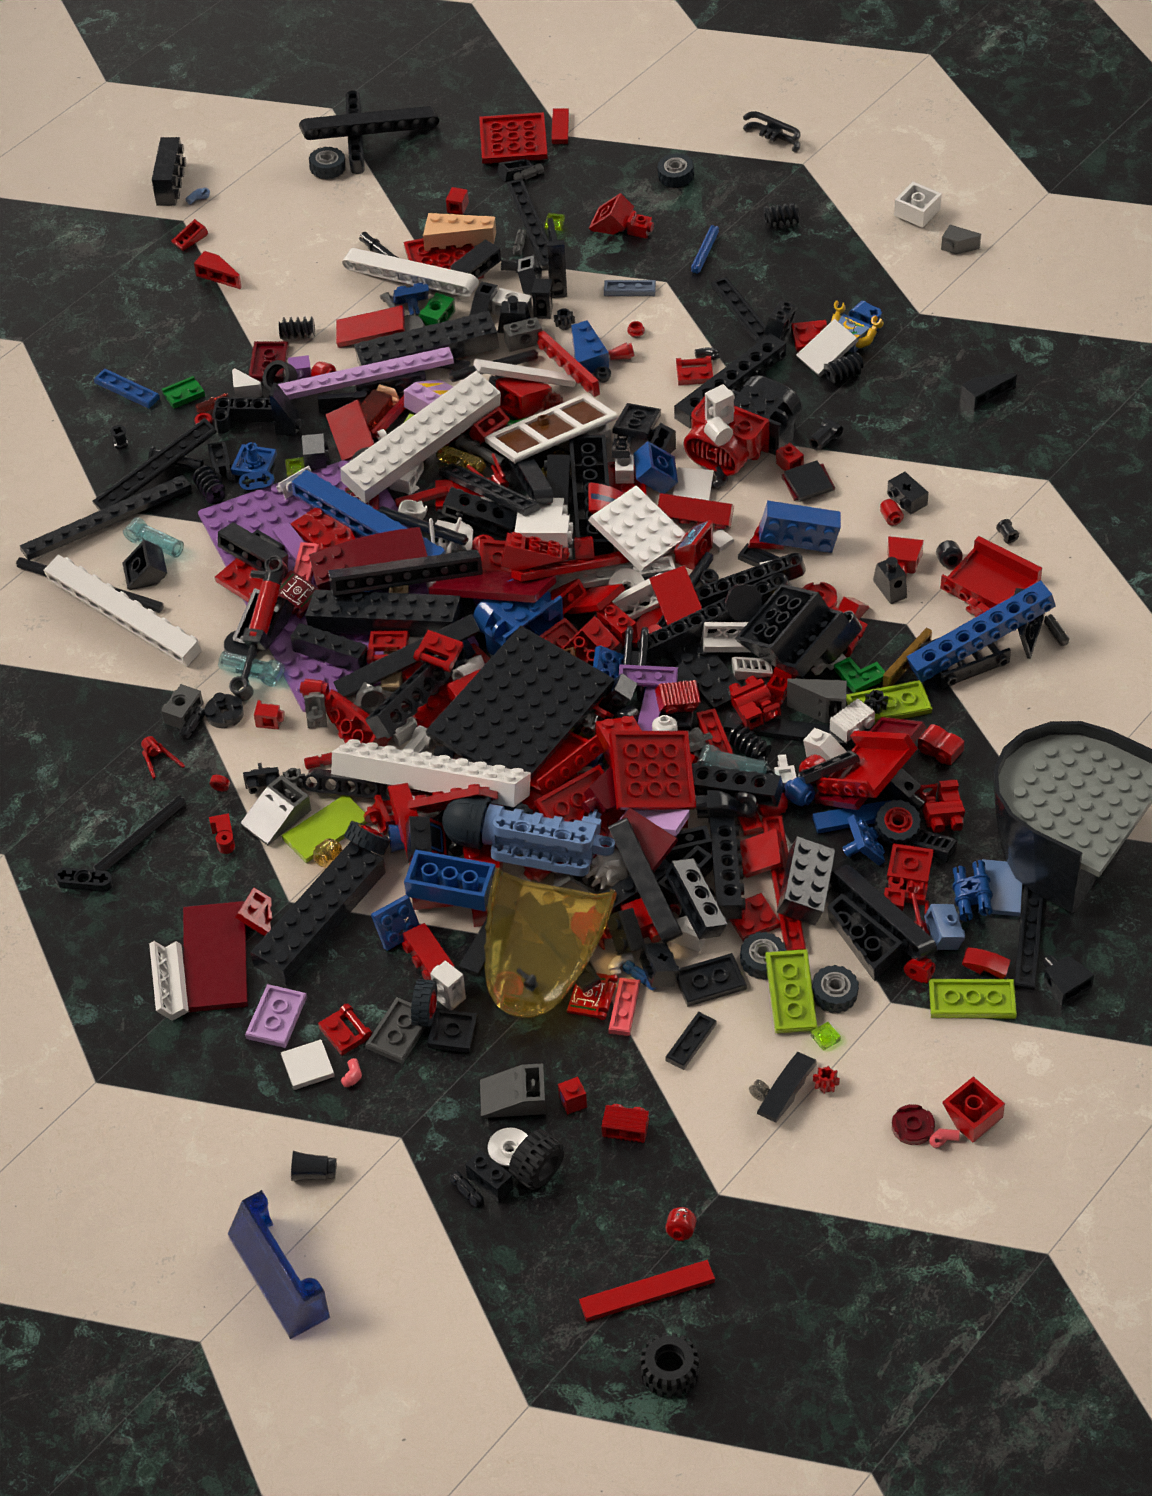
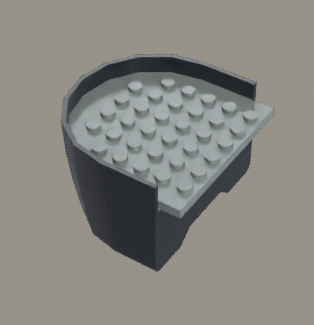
[993,721,1152,913]

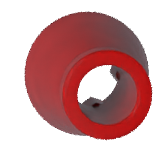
[608,342,635,360]

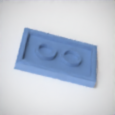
[978,859,1022,916]

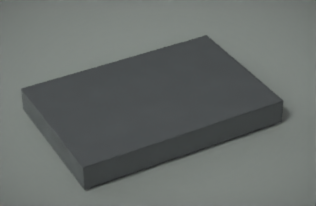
[365,997,427,1064]

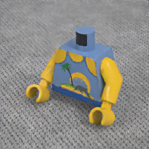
[831,301,884,353]

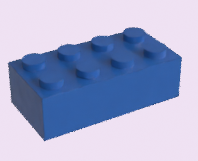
[759,500,841,553]
[404,850,496,911]

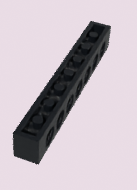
[674,333,786,428]
[365,639,476,739]

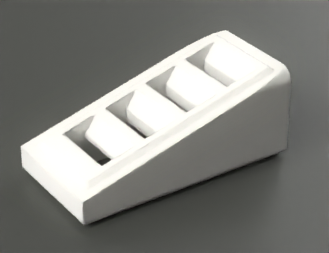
[732,657,773,680]

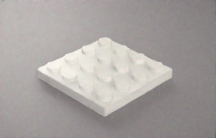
[588,486,686,572]

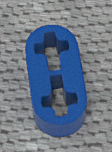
[239,471,274,490]

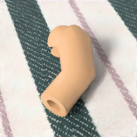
[377,385,399,407]

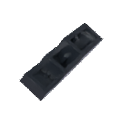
[757,1051,816,1123]

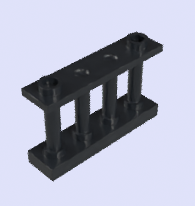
[920,637,1011,689]

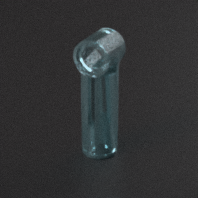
[123,517,184,558]
[218,651,285,687]
[697,745,767,774]

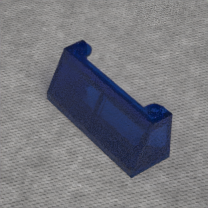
[228,1190,330,1339]

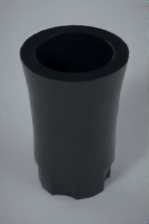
[291,1151,337,1181]

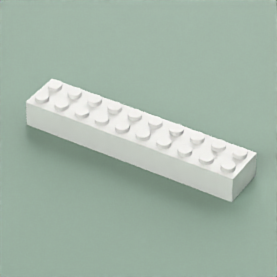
[340,370,501,503]
[331,739,531,807]

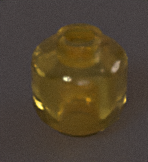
[313,838,343,868]

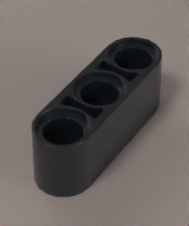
[820,611,862,664]

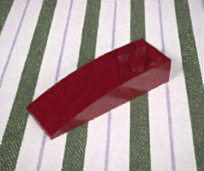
[309,527,428,590]

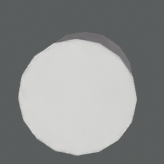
[704,417,733,446]

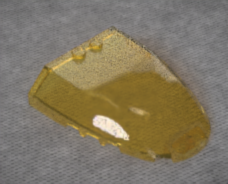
[484,868,617,1018]

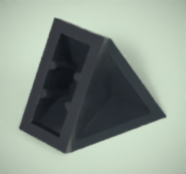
[648,422,676,454]

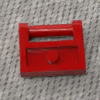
[676,356,713,386]
[413,630,464,672]
[367,631,409,664]
[318,1004,373,1056]

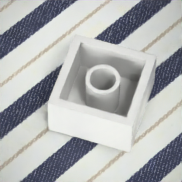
[894,182,942,228]

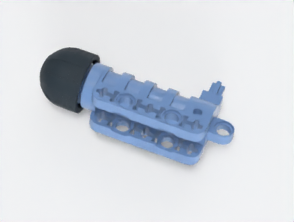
[442,795,615,876]

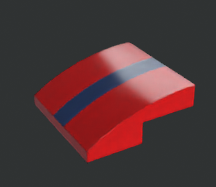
[588,483,624,514]

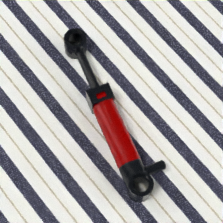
[229,555,289,701]

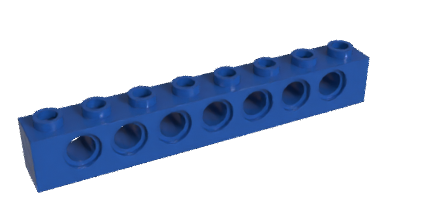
[906,580,1056,683]

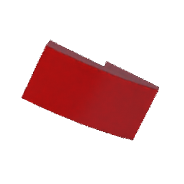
[962,947,1010,979]

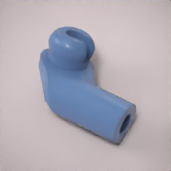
[185,188,210,204]

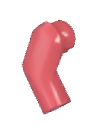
[341,1058,362,1088]
[929,1129,960,1148]

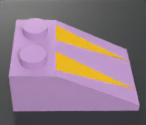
[404,379,453,414]

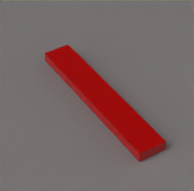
[579,1260,715,1322]

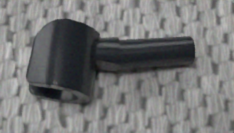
[516,968,538,992]

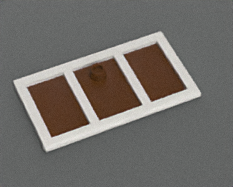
[485,393,618,463]

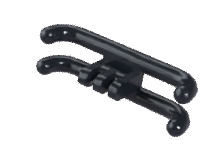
[743,111,801,152]
[623,626,649,702]

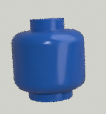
[785,777,815,807]

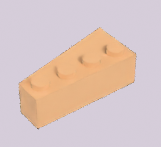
[423,213,496,251]

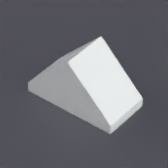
[232,368,263,398]

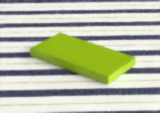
[846,680,932,725]
[282,795,368,863]
[765,950,818,1033]
[929,979,1017,1019]

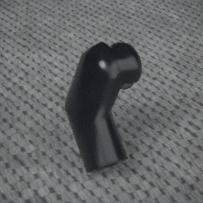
[694,347,720,360]
[712,466,728,489]

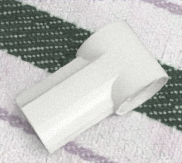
[452,655,485,681]
[404,725,437,753]

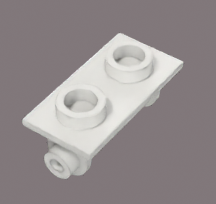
[276,466,311,499]

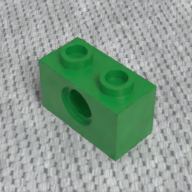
[419,293,456,327]

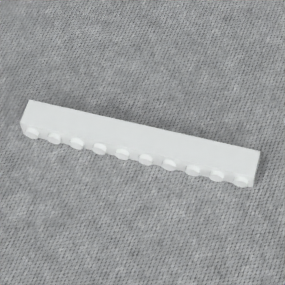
[44,554,201,667]

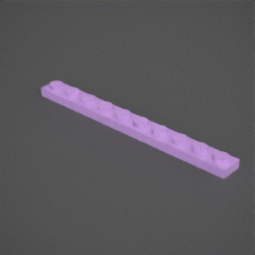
[278,347,454,399]

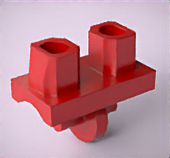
[364,795,396,835]

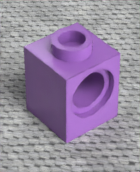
[288,355,311,380]

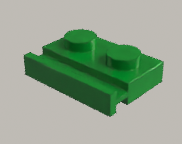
[162,376,205,409]

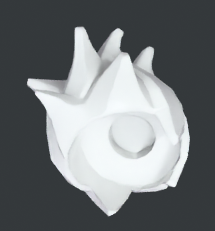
[586,849,629,889]

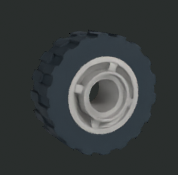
[309,146,345,179]
[657,153,694,188]
[740,932,786,980]
[812,965,859,1013]

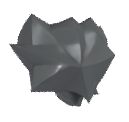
[353,682,393,714]

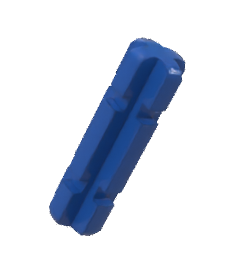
[623,960,657,990]

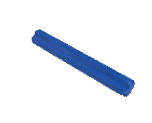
[691,225,719,274]

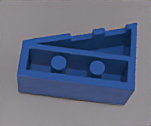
[571,320,609,374]

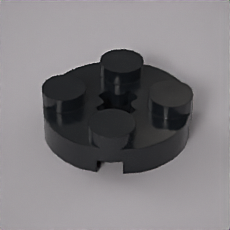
[205,692,244,728]

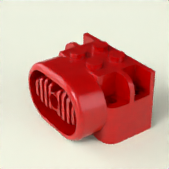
[683,397,769,476]

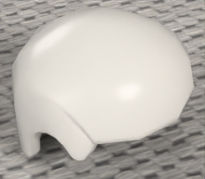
[398,500,427,520]

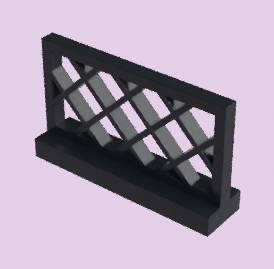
[546,218,567,298]

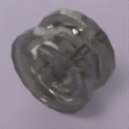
[749,1079,770,1101]

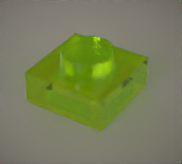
[545,213,565,231]
[285,457,305,477]
[811,1022,841,1051]

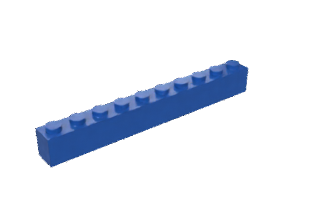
[292,470,446,556]

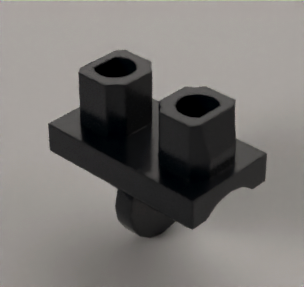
[243,762,280,794]

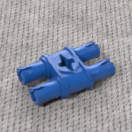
[952,860,993,922]

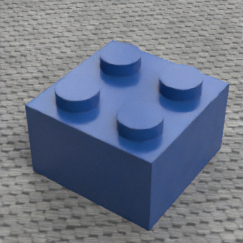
[633,441,678,494]

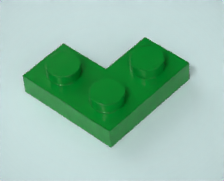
[834,657,885,693]

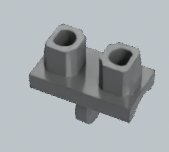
[304,692,327,728]
[687,727,713,759]

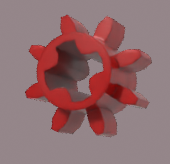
[813,1066,840,1094]

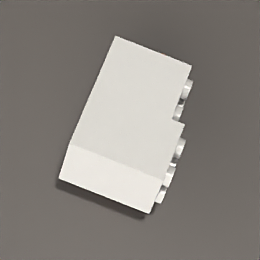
[515,498,574,563]

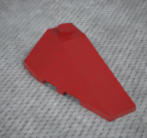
[325,689,392,747]

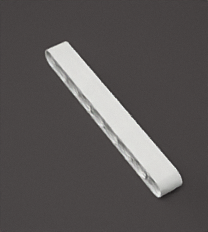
[342,248,479,297]

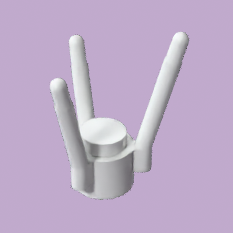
[429,517,462,554]

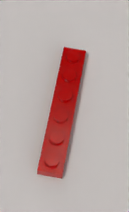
[537,330,600,397]

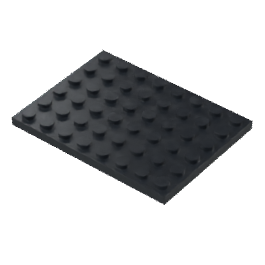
[426,625,615,780]

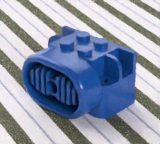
[473,579,563,656]

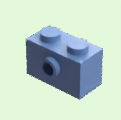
[924,904,965,950]

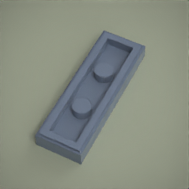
[604,280,656,296]

